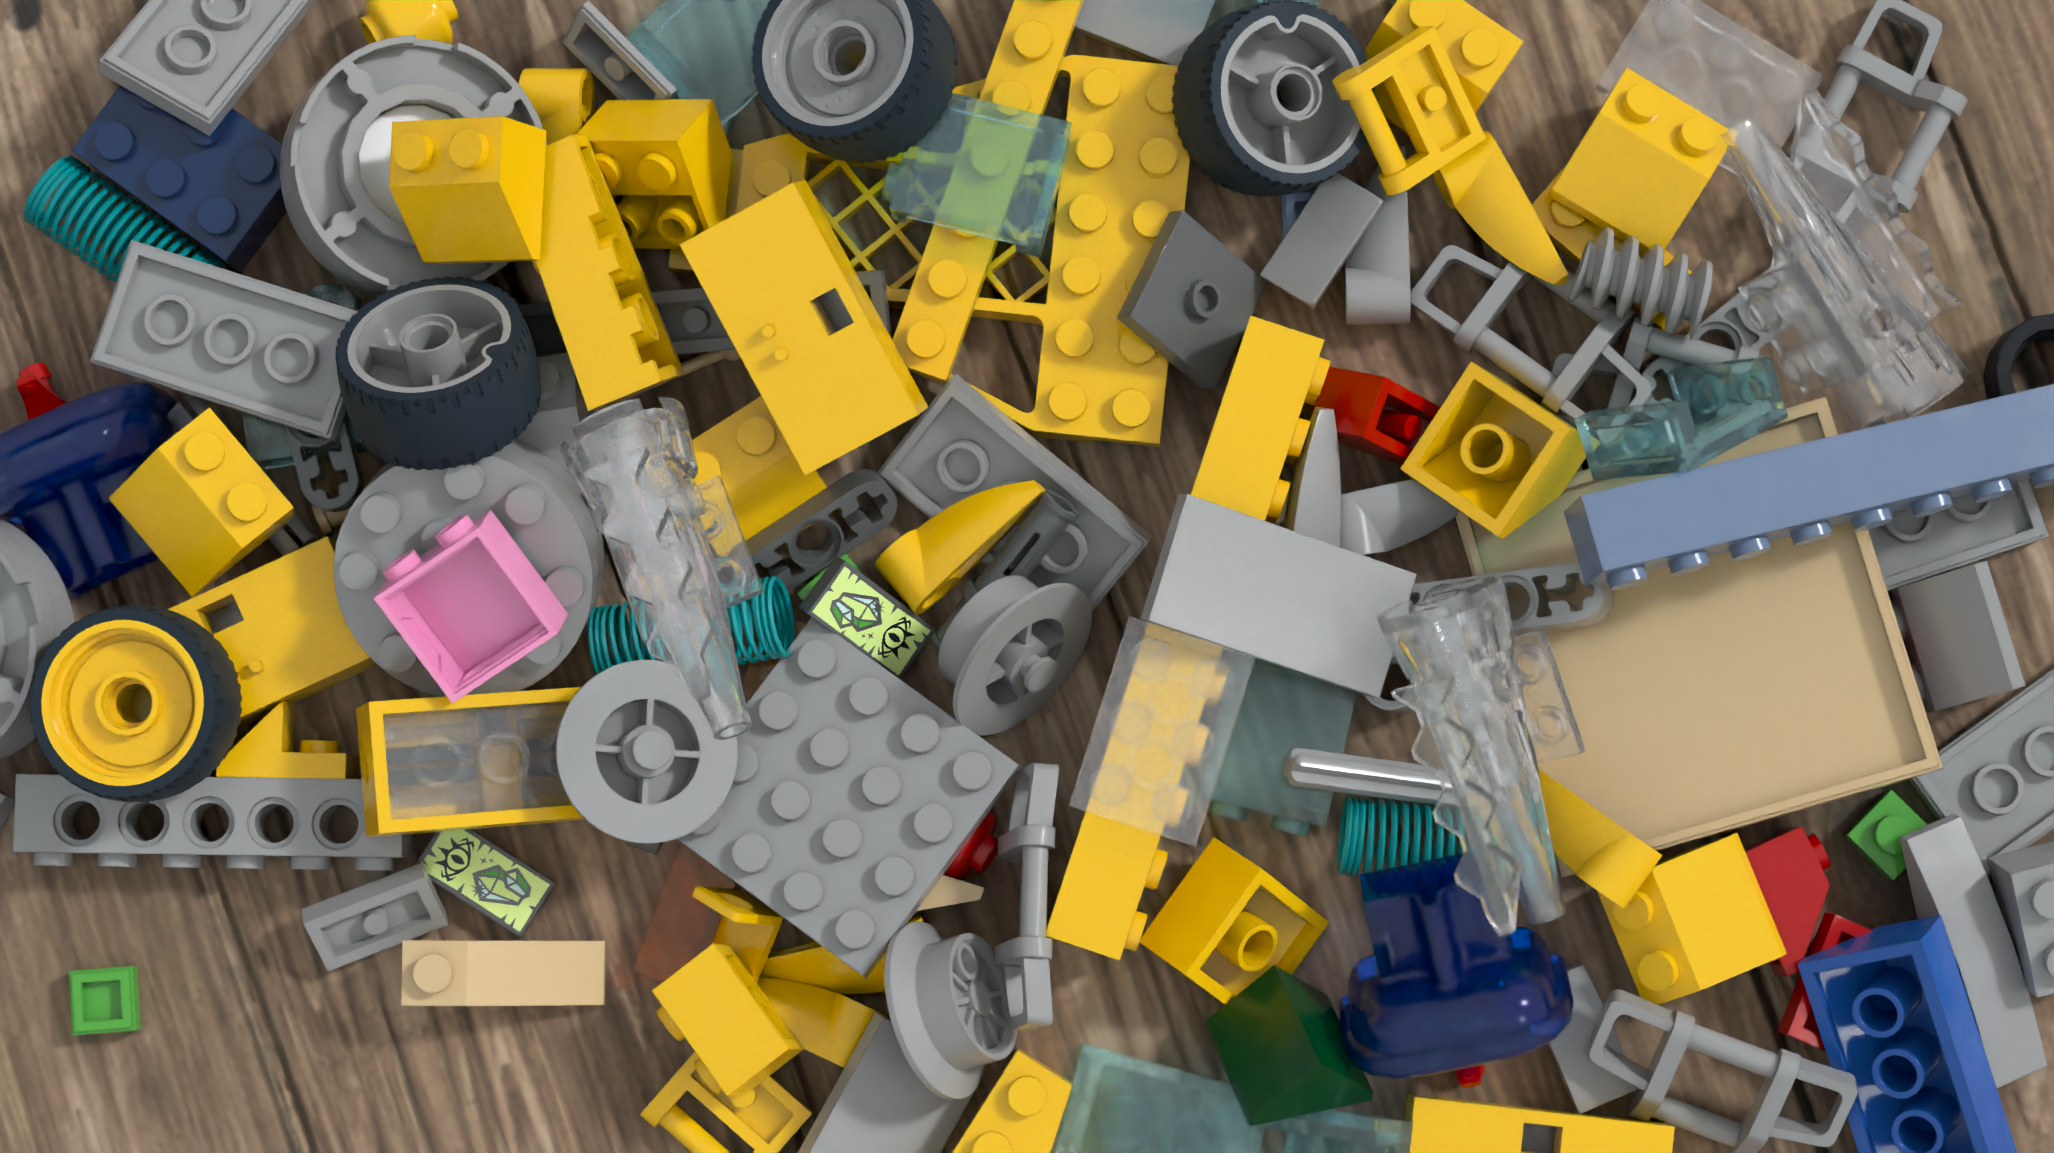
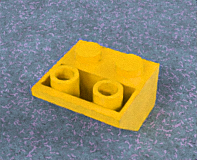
[577,99,732,249]

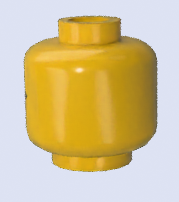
[359,0,459,45]

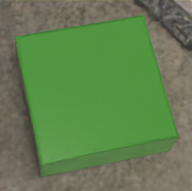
[68,966,141,1035]

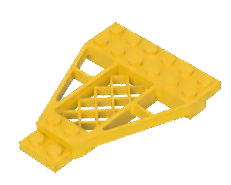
[668,54,1190,447]

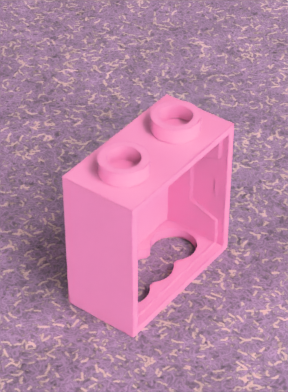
[373,509,568,703]

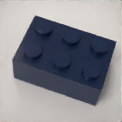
[72,85,287,273]

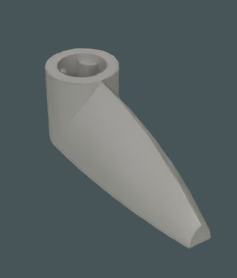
[1344,146,1411,325]
[1284,407,1341,547]
[1340,479,1460,557]

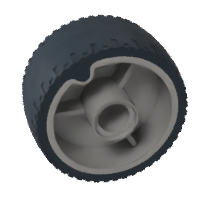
[751,0,958,163]
[1172,0,1376,196]
[335,277,541,470]

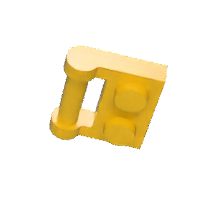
[1332,26,1486,196]
[640,1052,813,1153]

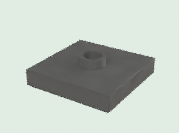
[1117,210,1267,389]

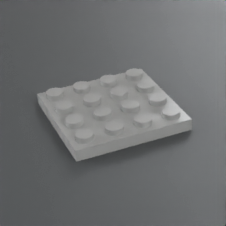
[677,617,1021,979]

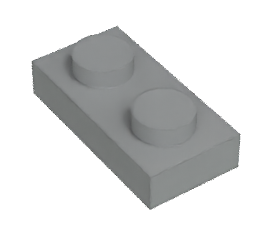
[301,863,448,971]

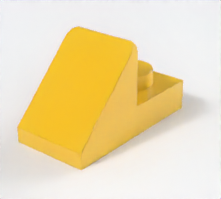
[216,701,357,779]

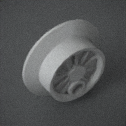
[938,575,1092,736]
[556,660,738,844]
[884,921,1017,1101]

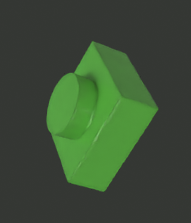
[1842,789,1927,881]

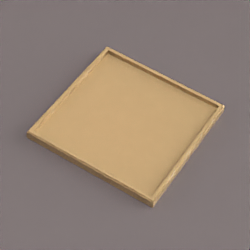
[1456,397,1943,878]

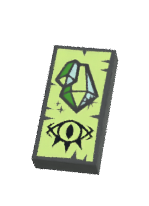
[799,556,936,679]
[415,829,558,938]

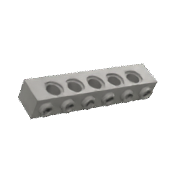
[13,774,412,871]

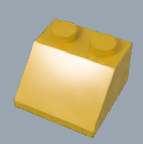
[1365,0,1524,135]
[1548,68,1736,254]
[389,116,547,264]
[1400,362,1596,539]
[658,396,837,567]
[109,407,294,598]
[1597,833,1787,1005]
[1140,837,1330,1005]

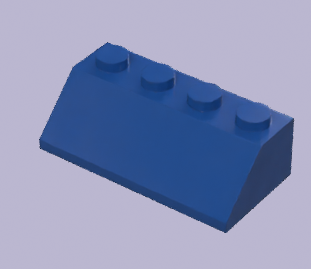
[1797,915,2017,1153]

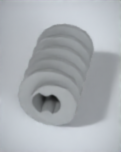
[1568,227,1713,340]

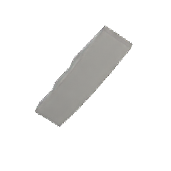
[1899,814,2048,1088]

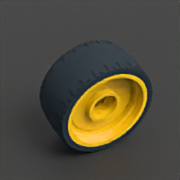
[29,605,242,802]

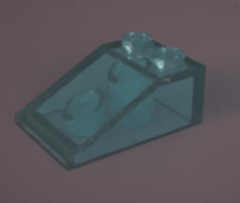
[1054,1043,1266,1153]

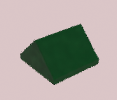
[1206,965,1374,1126]

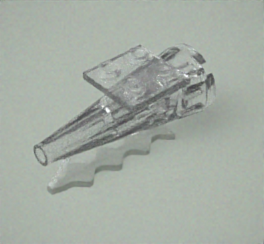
[1721,89,1970,431]
[560,397,764,740]
[1377,575,1586,937]

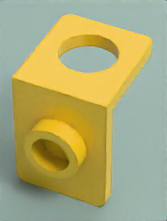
[692,886,783,983]

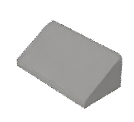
[562,0,679,100]
[1260,174,1384,311]

